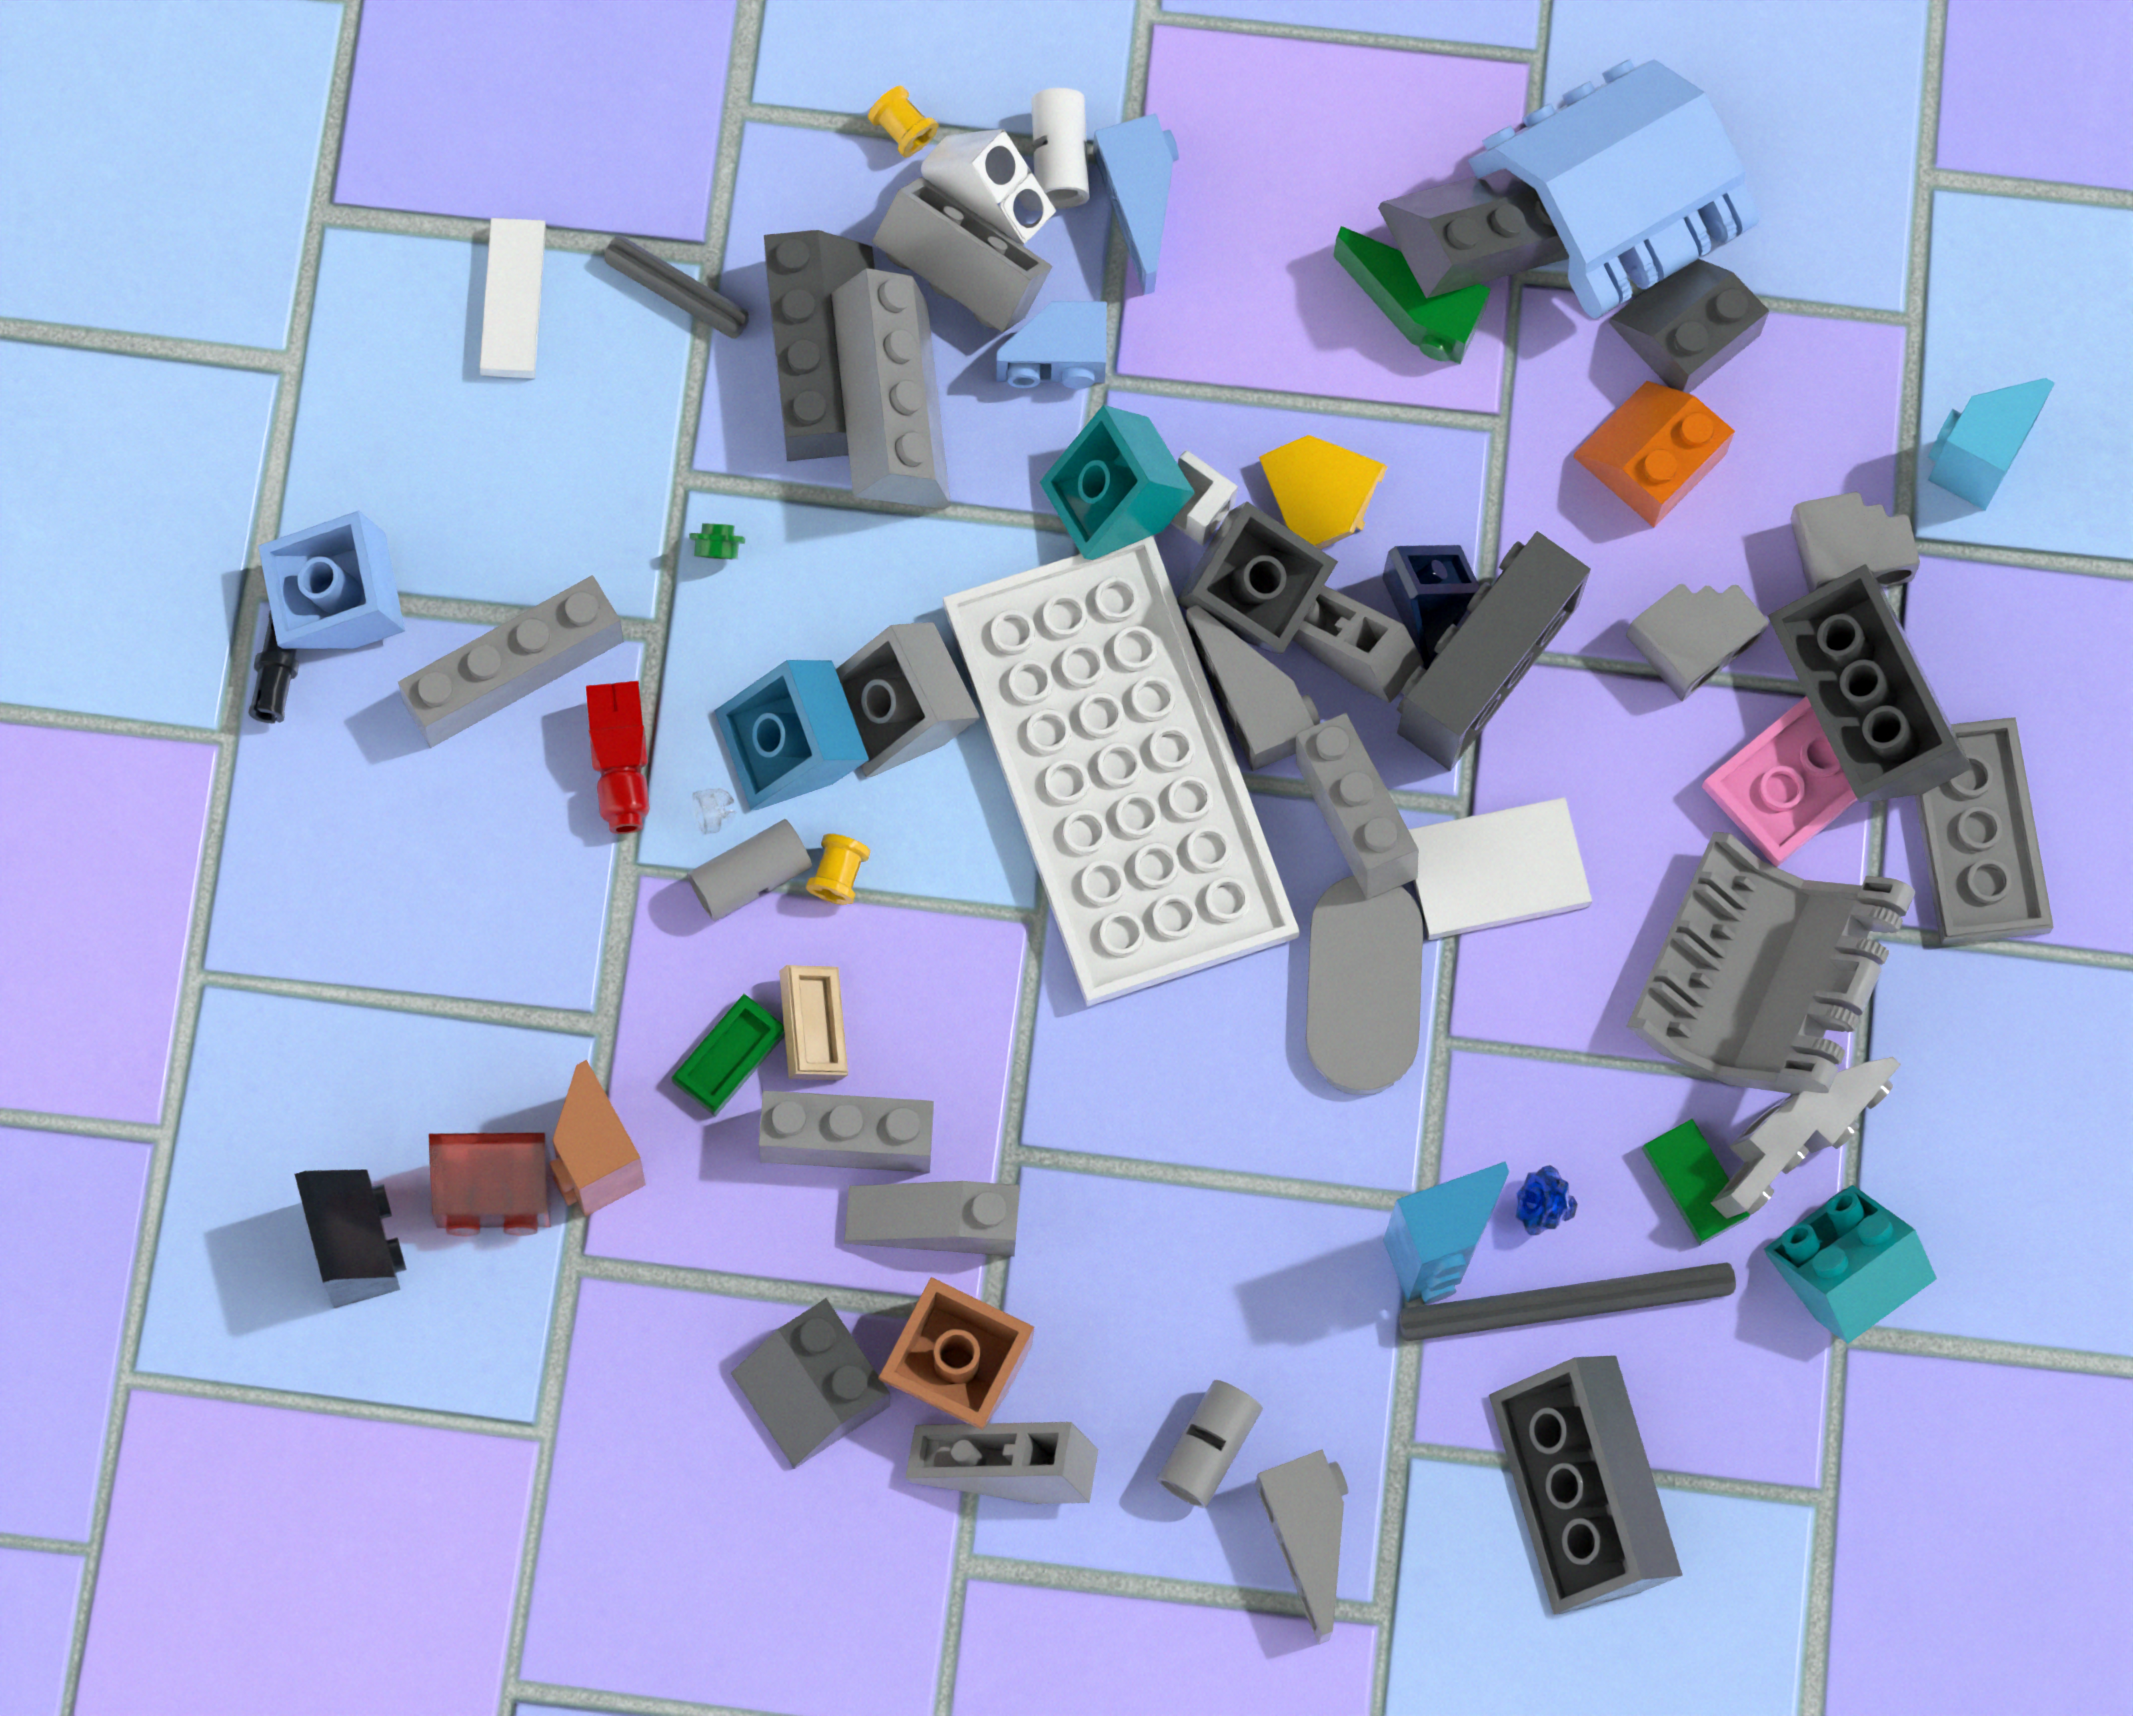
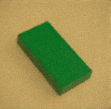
[671,994,785,1117]
[1642,1118,1750,1246]

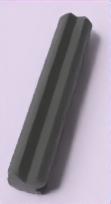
[604,236,749,339]

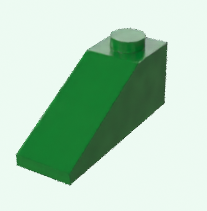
[1333,226,1491,364]

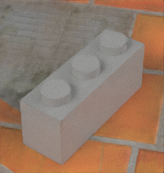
[872,177,1053,332]
[1296,713,1419,900]
[759,1090,934,1173]

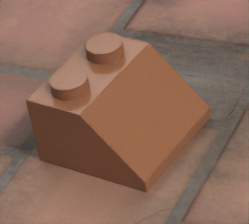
[549,1059,646,1217]
[879,1277,1034,1430]

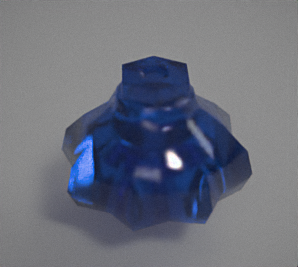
[1515,1165,1578,1235]

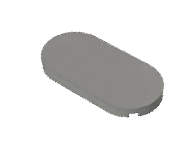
[1305,875,1423,1095]

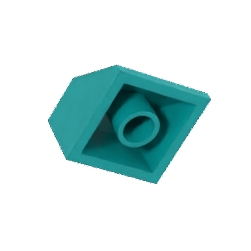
[1039,405,1195,560]

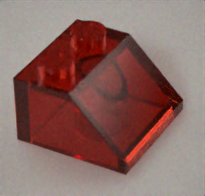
[429,1132,552,1236]

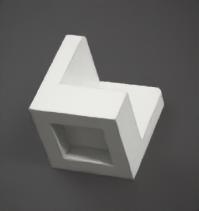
[1170,450,1238,546]

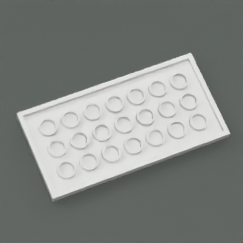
[943,536,1300,1007]

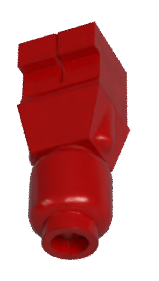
[586,681,650,834]

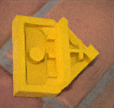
[1259,435,1387,550]

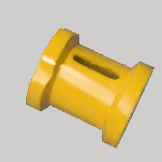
[868,85,939,158]
[806,834,871,905]

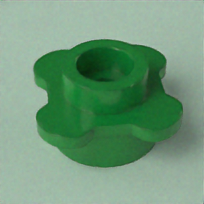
[689,523,745,560]

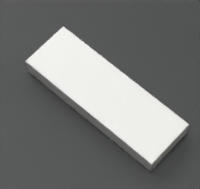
[479,218,546,378]

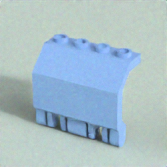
[1468,59,1760,318]

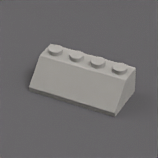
[831,268,951,509]

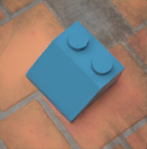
[714,660,869,810]

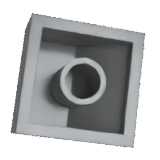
[835,622,980,777]

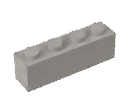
[398,575,624,748]

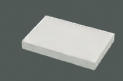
[1408,797,1592,940]

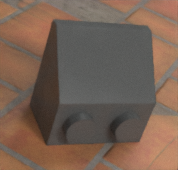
[1609,258,1769,394]
[1177,501,1338,655]
[731,1298,890,1469]

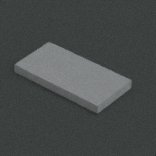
[1914,717,2054,945]

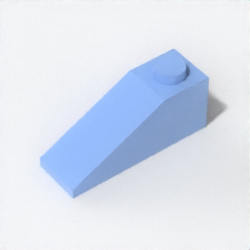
[1093,113,1179,295]

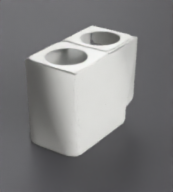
[921,129,1056,245]

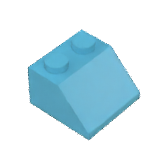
[1927,378,2055,511]

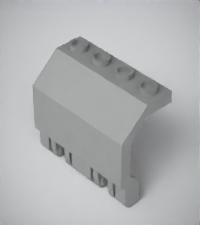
[1626,832,1915,1094]

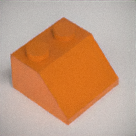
[1573,381,1735,528]

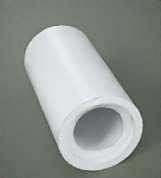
[1031,88,1089,209]

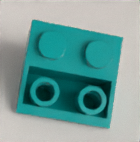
[1764,1185,1937,1344]

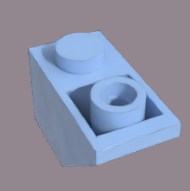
[996,301,1107,389]

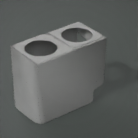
[1790,491,1920,593]
[1626,584,1769,702]

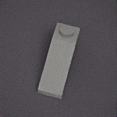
[1292,585,1424,704]
[1186,605,1320,771]
[844,1181,1020,1257]
[905,1422,1098,1504]
[1255,1449,1348,1645]

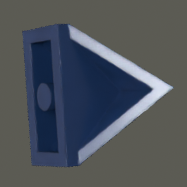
[1382,545,1480,670]

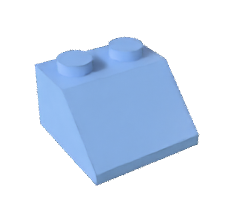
[258,510,405,649]

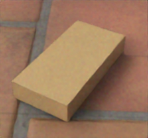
[779,965,848,1080]

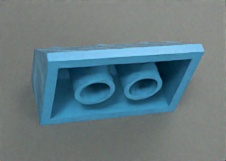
[1383,1161,1509,1304]

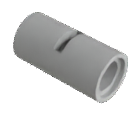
[687,819,812,922]
[1156,1380,1263,1509]

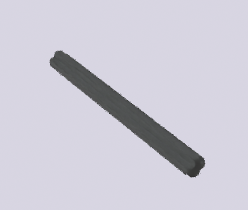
[1399,1262,1736,1341]

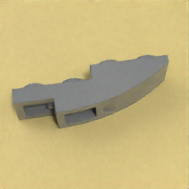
[1711,1057,1901,1219]

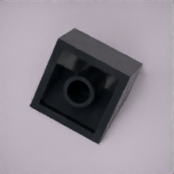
[294,1169,407,1308]

